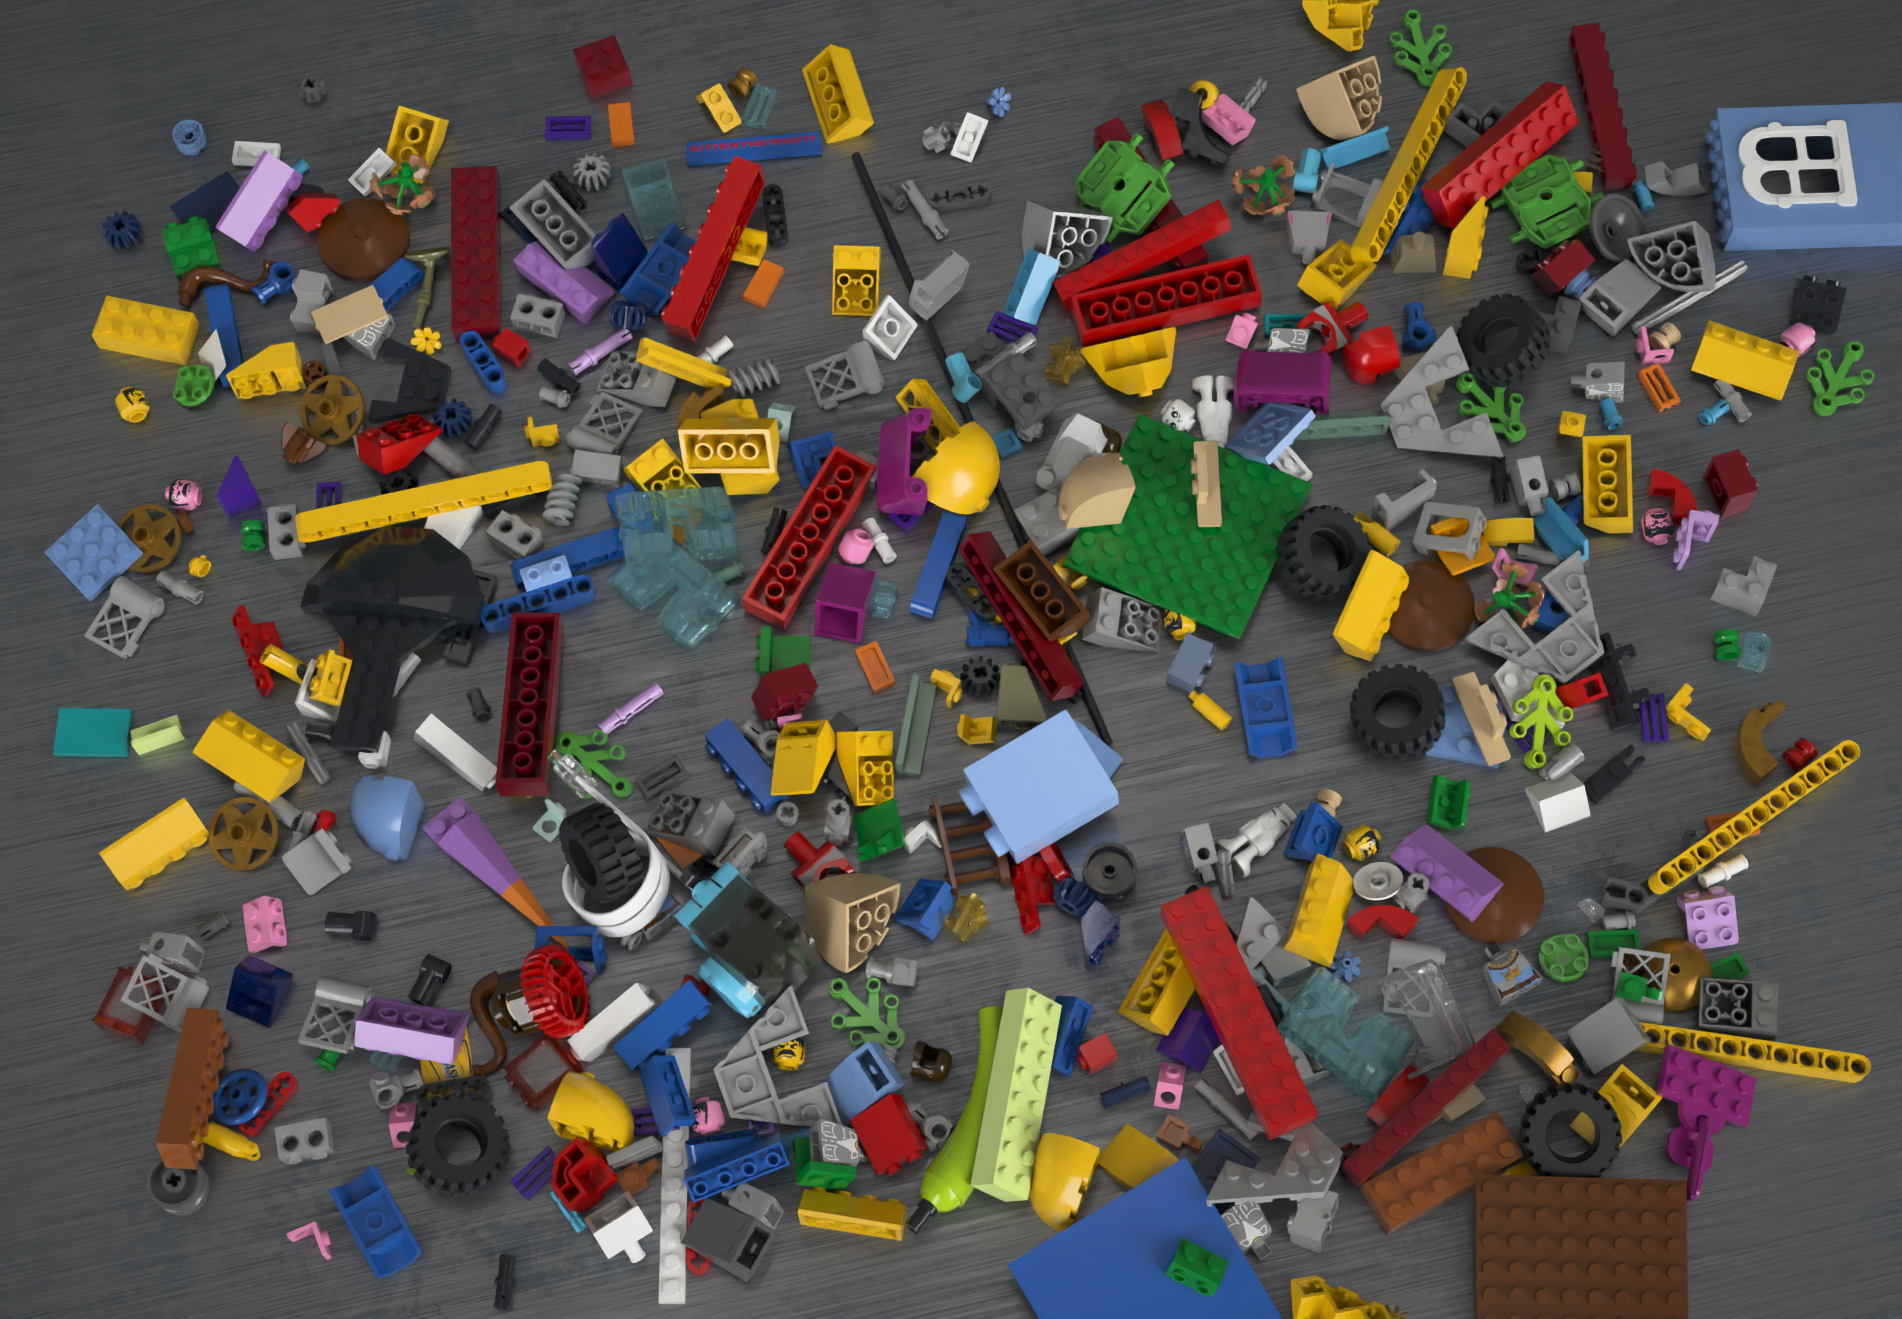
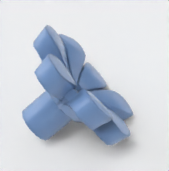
[986,87,1011,117]
[1329,951,1361,983]

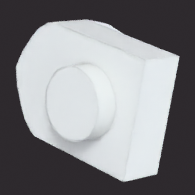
[903,821,942,854]

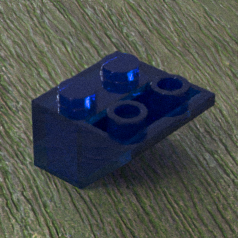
[1080,900,1121,970]
[226,955,293,1028]

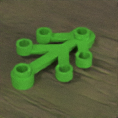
[1389,9,1452,86]
[1806,341,1875,416]
[1456,372,1526,442]
[555,730,633,799]
[828,978,905,1050]

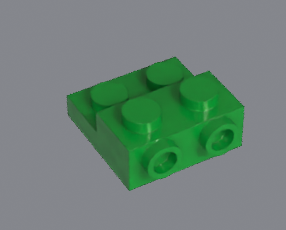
[161,216,221,278]

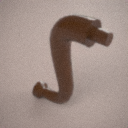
[177,259,275,307]
[470,970,511,1077]

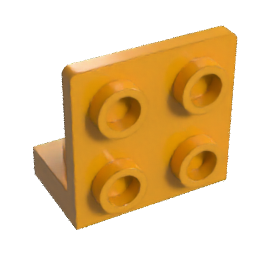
[1431,517,1495,576]

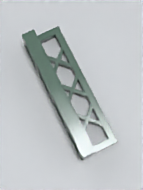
[1294,409,1389,440]
[895,674,937,778]

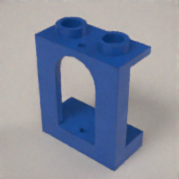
[535,926,606,974]

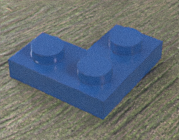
[787,431,836,489]

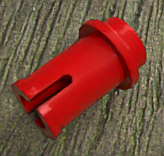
[311,809,336,835]

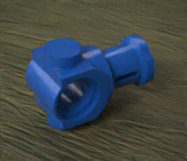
[251,260,296,305]
[1401,302,1436,352]

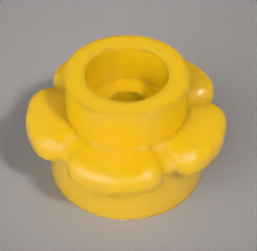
[189,555,211,578]

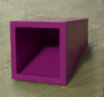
[814,562,876,644]

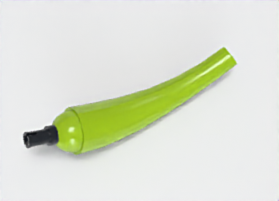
[904,1006,1003,1235]

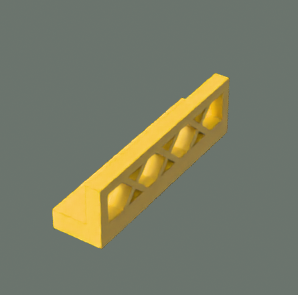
[636,337,732,389]
[895,379,960,454]

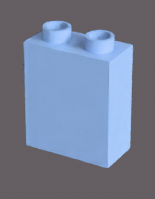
[958,709,1119,864]

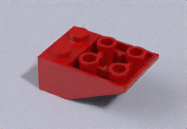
[356,414,442,475]

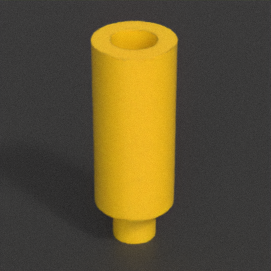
[1188,690,1233,731]

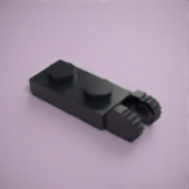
[1583,744,1646,805]

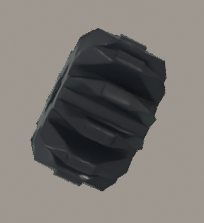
[379,468,419,495]
[960,655,1001,698]

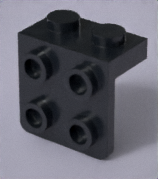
[1790,275,1847,333]

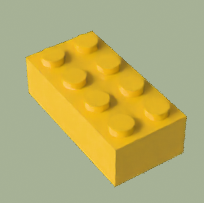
[92,295,200,366]

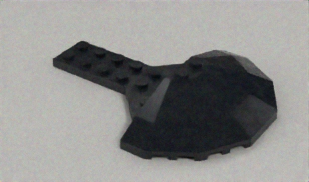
[300,526,485,753]

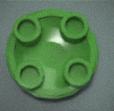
[173,364,215,407]
[1539,934,1589,982]

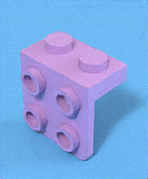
[1673,510,1719,571]
[1676,886,1739,950]

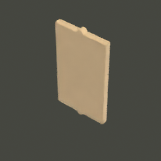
[310,285,388,344]

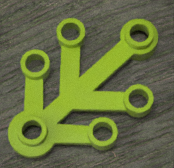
[1509,674,1573,769]

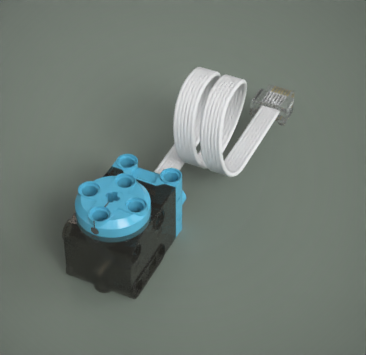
[547,749,822,1019]

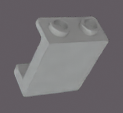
[1371,468,1437,531]
[1566,998,1651,1075]

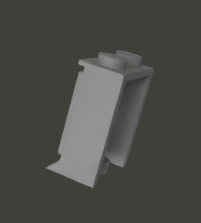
[907,250,969,321]

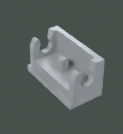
[571,450,623,487]

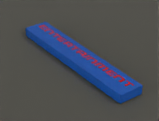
[686,131,822,166]

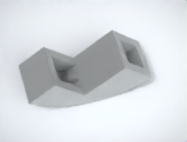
[1645,161,1708,196]

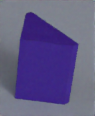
[216,456,262,518]
[1156,1008,1220,1075]

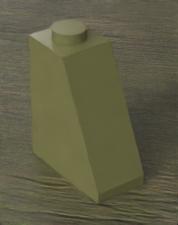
[997,663,1046,730]

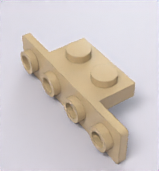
[1191,441,1222,527]
[1452,672,1511,766]

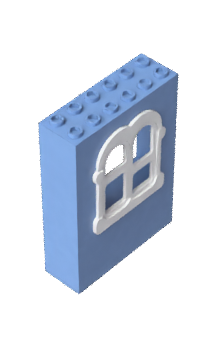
[1705,103,1902,251]

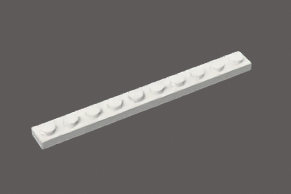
[659,1048,691,1304]

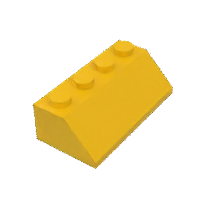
[802,44,874,144]
[1691,321,1799,401]
[700,399,780,495]
[678,418,779,473]
[1583,435,1633,534]
[1333,550,1409,661]
[193,709,305,803]
[99,798,209,891]
[1283,854,1354,968]
[1117,928,1195,1036]
[797,1187,907,1241]

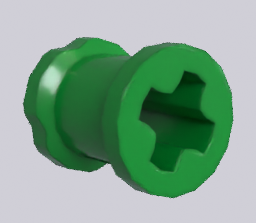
[313,1040,340,1072]

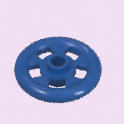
[213,1069,267,1125]

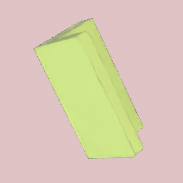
[130,715,185,755]

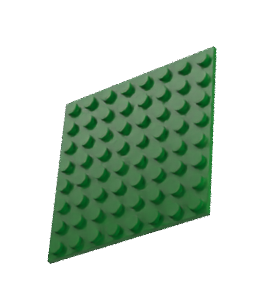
[1063,414,1312,639]

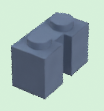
[1166,633,1215,693]

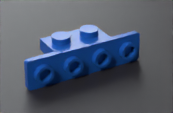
[1381,179,1434,256]

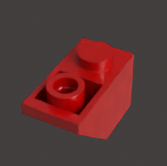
[286,193,341,233]
[1555,672,1608,709]

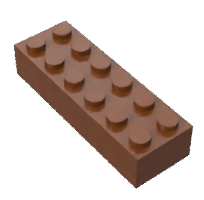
[156,1008,229,1170]
[1361,1111,1524,1235]

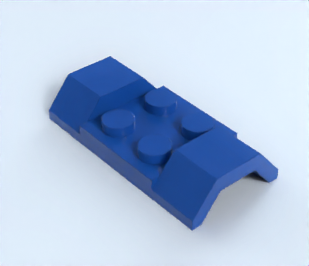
[620,223,697,316]
[1234,657,1298,758]
[328,1164,423,1279]

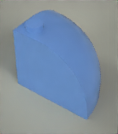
[349,776,425,860]

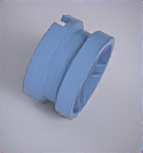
[172,119,207,156]
[1564,269,1598,301]

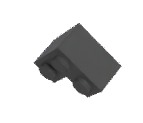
[1444,100,1510,147]
[1539,296,1582,354]

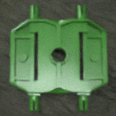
[1075,132,1175,243]
[1489,154,1604,249]

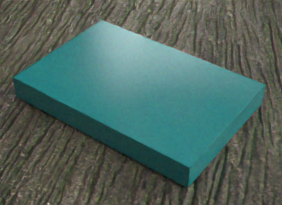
[53,708,133,757]

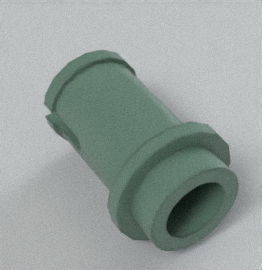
[714,560,746,585]

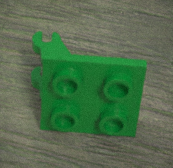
[853,799,906,862]

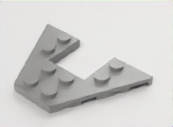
[1381,326,1504,458]
[1465,550,1604,684]
[1235,896,1360,1026]
[713,986,842,1127]
[1206,1110,1344,1207]

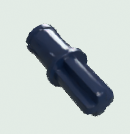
[1100,1076,1151,1108]

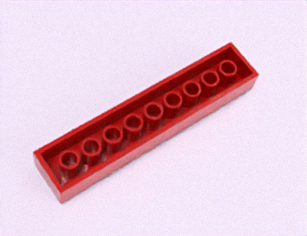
[1160,886,1318,1141]

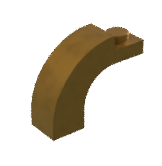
[677,385,726,435]
[1735,699,1786,786]
[1495,1011,1580,1086]

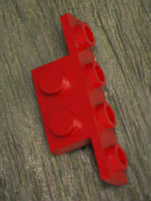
[232,605,284,697]
[1006,852,1055,934]

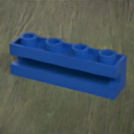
[705,718,789,814]
[613,980,713,1070]
[684,1132,790,1203]

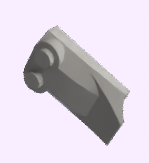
[1035,412,1108,494]

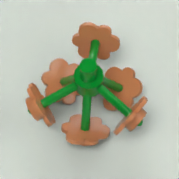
[370,154,435,215]
[1231,154,1295,216]
[1474,562,1544,629]

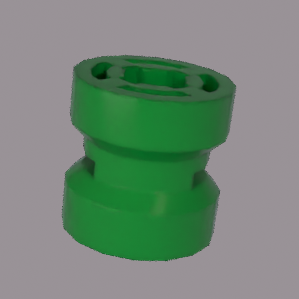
[241,520,265,551]
[1714,629,1741,660]

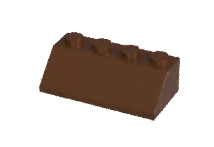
[993,540,1092,642]

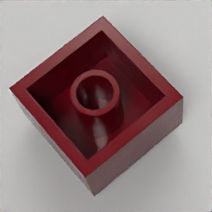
[573,35,632,99]
[1530,238,1595,296]
[1703,449,1758,518]
[751,662,818,722]

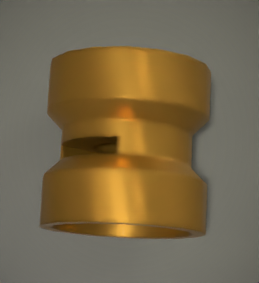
[727,67,758,99]

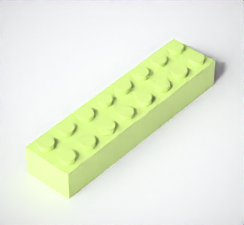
[970,988,1062,1202]

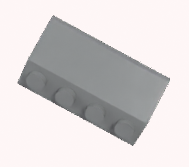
[509,179,606,270]

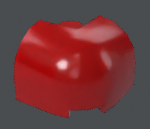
[1341,325,1400,385]
[551,1137,619,1212]

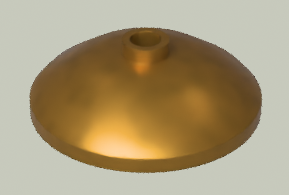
[1636,938,1712,1012]

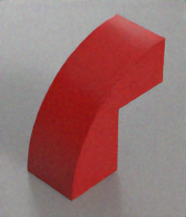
[1141,99,1184,160]
[1647,468,1698,525]
[1346,905,1419,940]
[1366,1064,1430,1128]

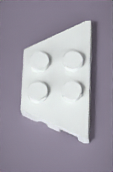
[1491,660,1565,729]

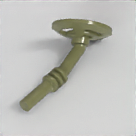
[405,247,451,328]

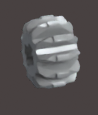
[573,152,611,192]

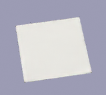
[198,329,226,382]

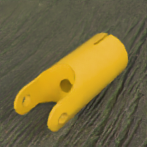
[1353,513,1401,557]
[260,644,309,685]
[203,1121,261,1161]

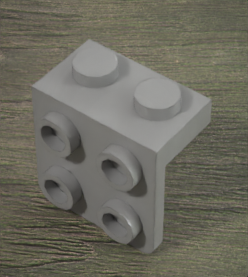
[712,827,768,879]
[282,828,352,895]

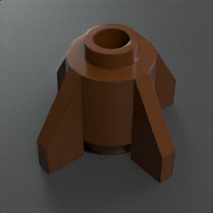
[281,421,326,464]

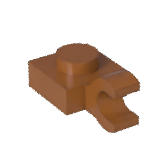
[1156,1114,1203,1154]
[616,1158,662,1196]

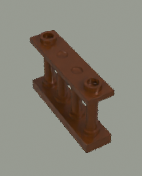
[929,796,1011,896]

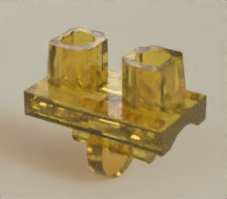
[1045,338,1086,386]
[945,893,989,944]

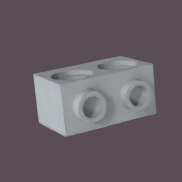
[510,294,565,338]
[267,504,306,560]
[486,510,544,559]
[275,1118,334,1165]

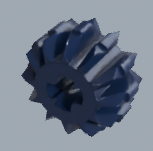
[102,210,142,250]
[608,300,648,330]
[432,398,473,439]
[1052,877,1097,918]

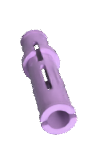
[567,329,633,376]
[596,682,664,734]

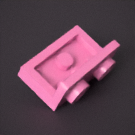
[1202,93,1255,145]
[242,896,287,953]

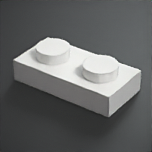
[950,112,988,163]
[232,141,281,166]
[348,148,397,197]
[1271,446,1313,481]

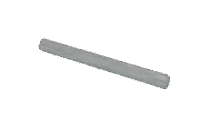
[1631,260,1748,335]

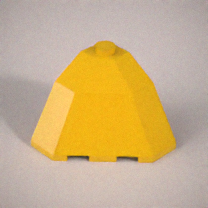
[1302,0,1379,51]
[1080,327,1176,398]
[1291,1275,1391,1319]

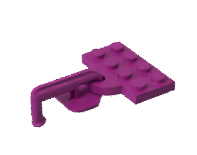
[1656,1045,1757,1202]

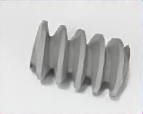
[728,357,780,397]
[543,473,582,526]

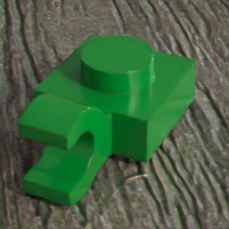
[1615,971,1663,1003]

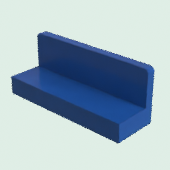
[1051,996,1093,1077]
[640,1056,696,1136]

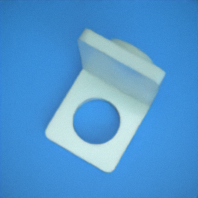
[767,402,796,442]
[533,798,567,843]

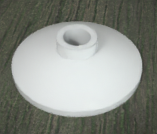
[1353,862,1403,900]

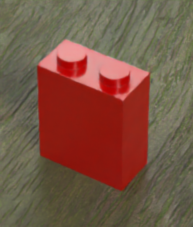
[850,1094,929,1176]

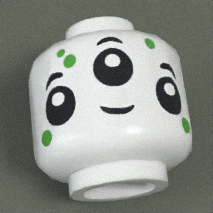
[1160,399,1196,432]

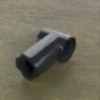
[324,911,377,941]
[408,954,452,1006]

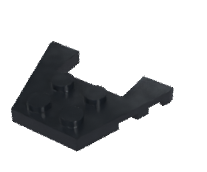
[368,338,452,423]

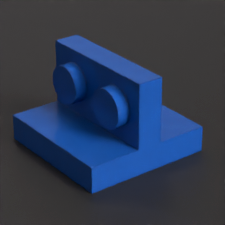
[1284,802,1343,862]
[894,878,958,941]

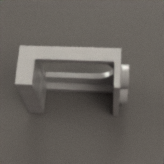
[1312,163,1383,228]
[1413,501,1486,561]

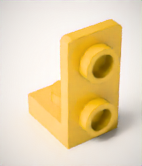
[695,83,742,133]
[1666,683,1711,741]

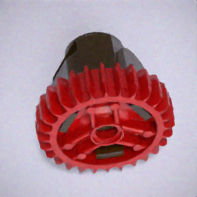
[491,944,591,1039]

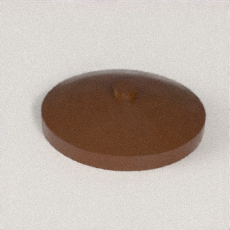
[317,198,410,282]
[1387,561,1475,653]
[1443,847,1544,945]

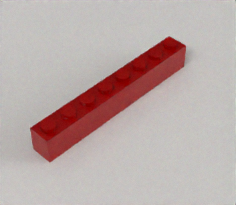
[1053,199,1231,311]

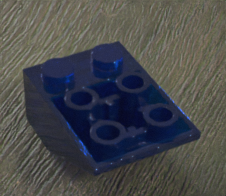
[591,212,648,293]

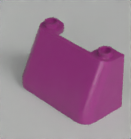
[1234,349,1332,414]
[876,408,931,515]

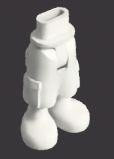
[1192,376,1235,448]
[1214,803,1296,878]

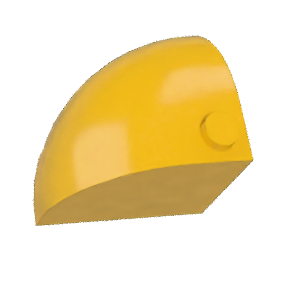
[912,421,1000,514]
[547,1071,635,1152]
[1029,1133,1100,1232]

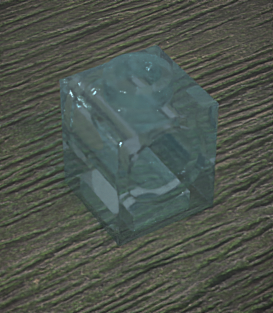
[868,579,898,619]
[1737,632,1772,673]

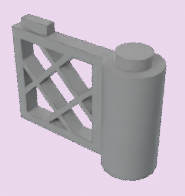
[805,341,885,410]
[565,392,643,455]
[84,576,165,659]
[1382,938,1446,1019]
[1605,946,1671,1025]
[119,953,209,1032]
[298,976,375,1054]

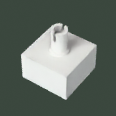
[584,1191,653,1263]

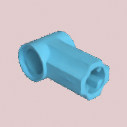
[1293,148,1321,194]
[945,353,982,402]

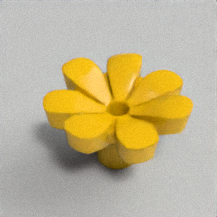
[411,326,441,355]

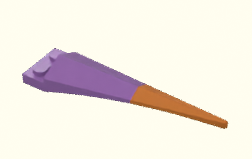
[423,796,568,948]

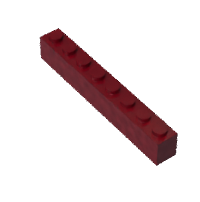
[1568,23,1637,191]
[1093,116,1209,271]
[958,531,1084,701]
[1341,1029,1511,1187]

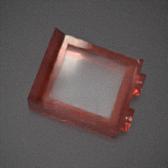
[91,966,170,1044]
[503,1034,585,1110]

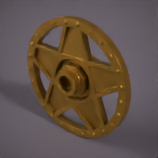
[300,375,365,445]
[117,504,182,573]
[208,797,279,871]

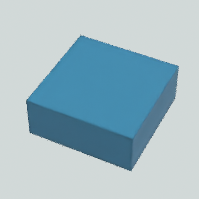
[991,428,1022,460]

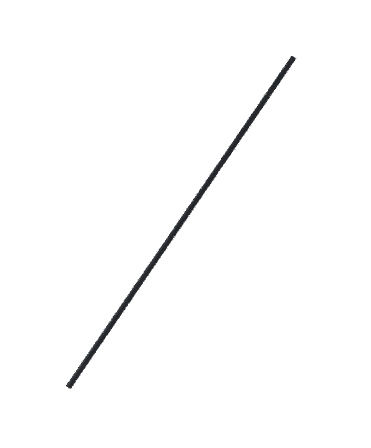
[851,152,1113,746]

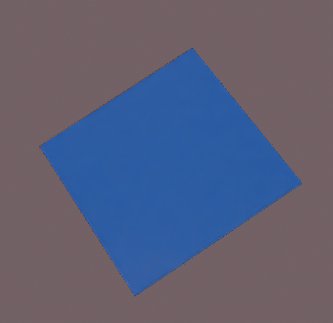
[1007,1157,1282,1319]

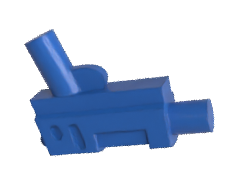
[965,611,1015,647]

